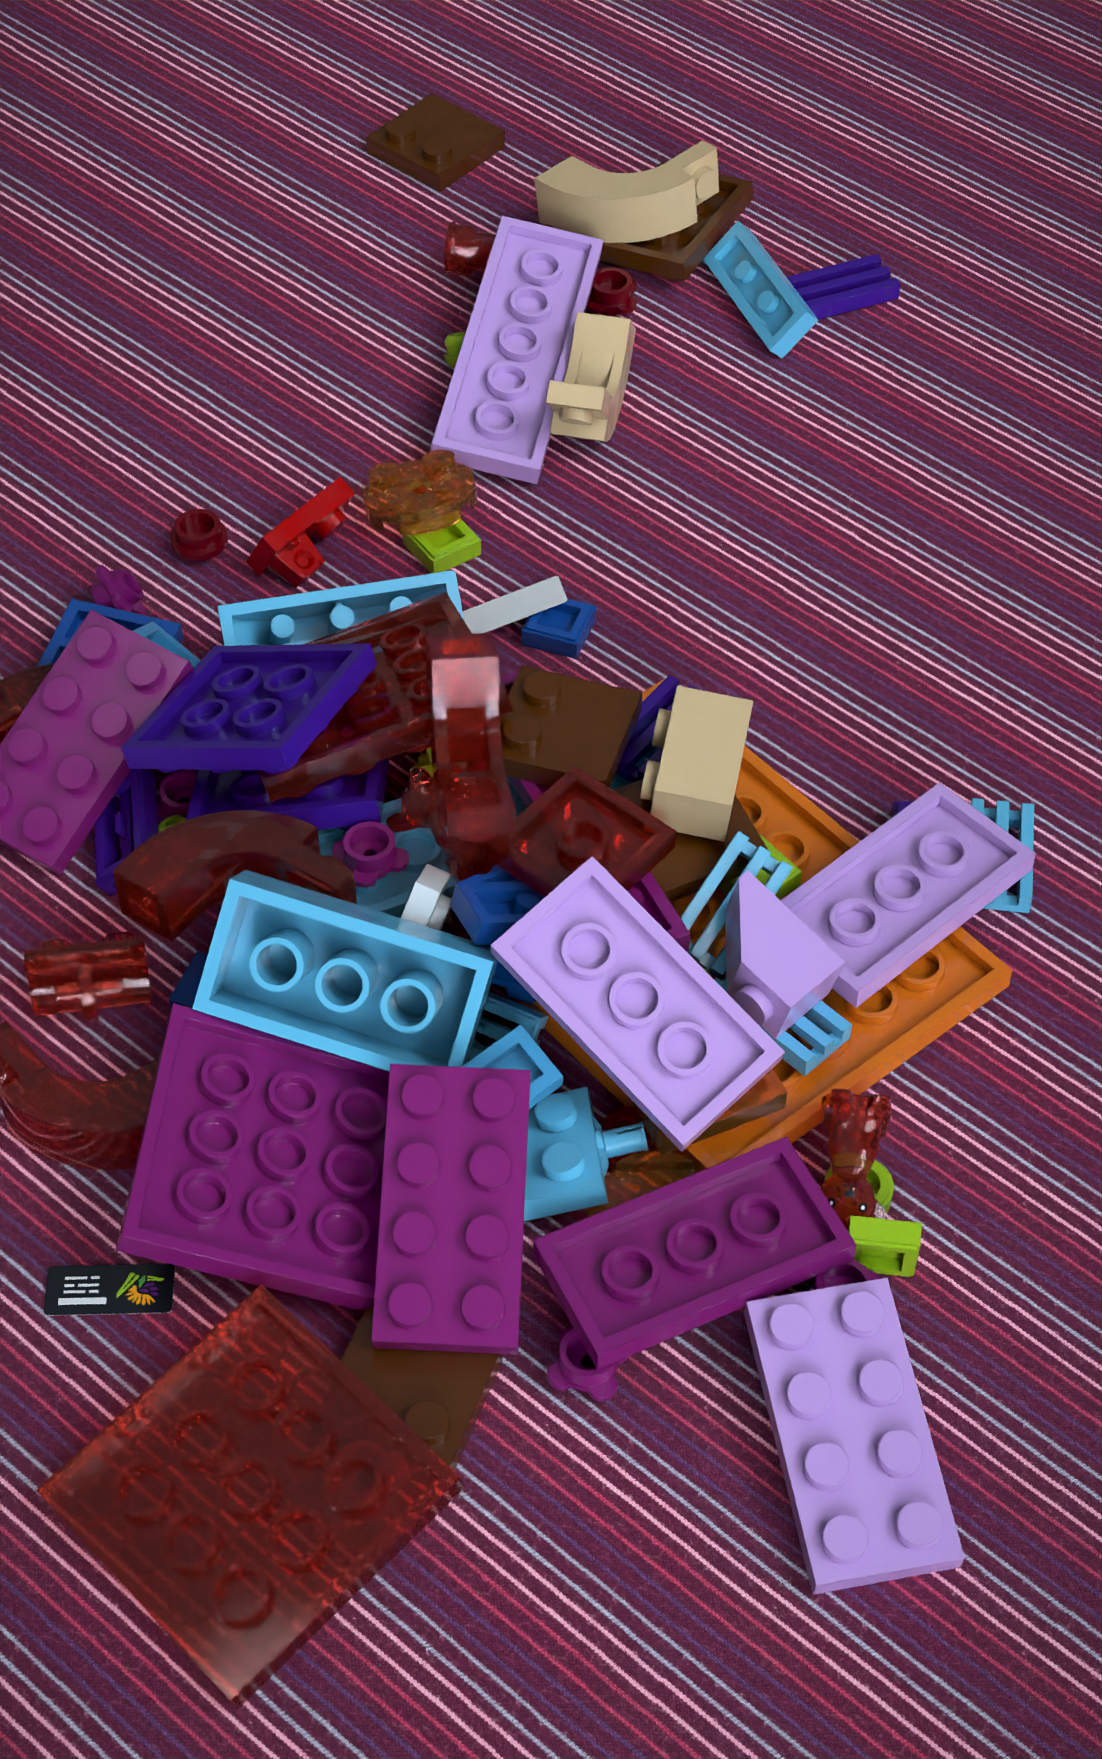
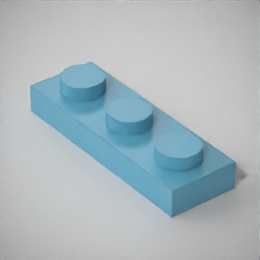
[703,221,818,358]

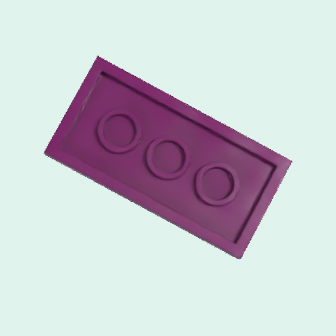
[0,610,194,876]
[371,1064,531,1355]
[533,1136,857,1370]

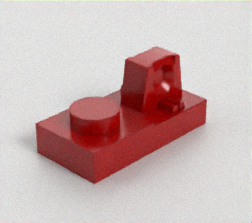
[246,477,356,587]

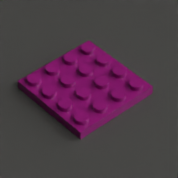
[116,1003,389,1311]

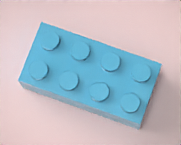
[192,870,498,1071]

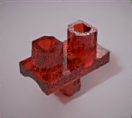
[24,931,152,1021]

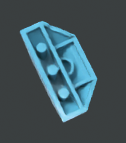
[218,570,466,714]

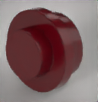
[170,509,228,561]

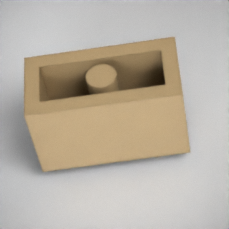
[640,685,753,842]

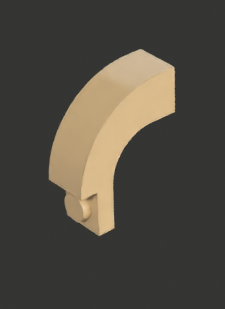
[534,140,719,243]
[546,312,636,442]

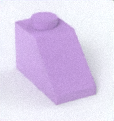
[725,870,845,1040]

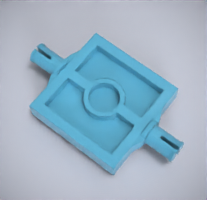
[524,1087,649,1222]

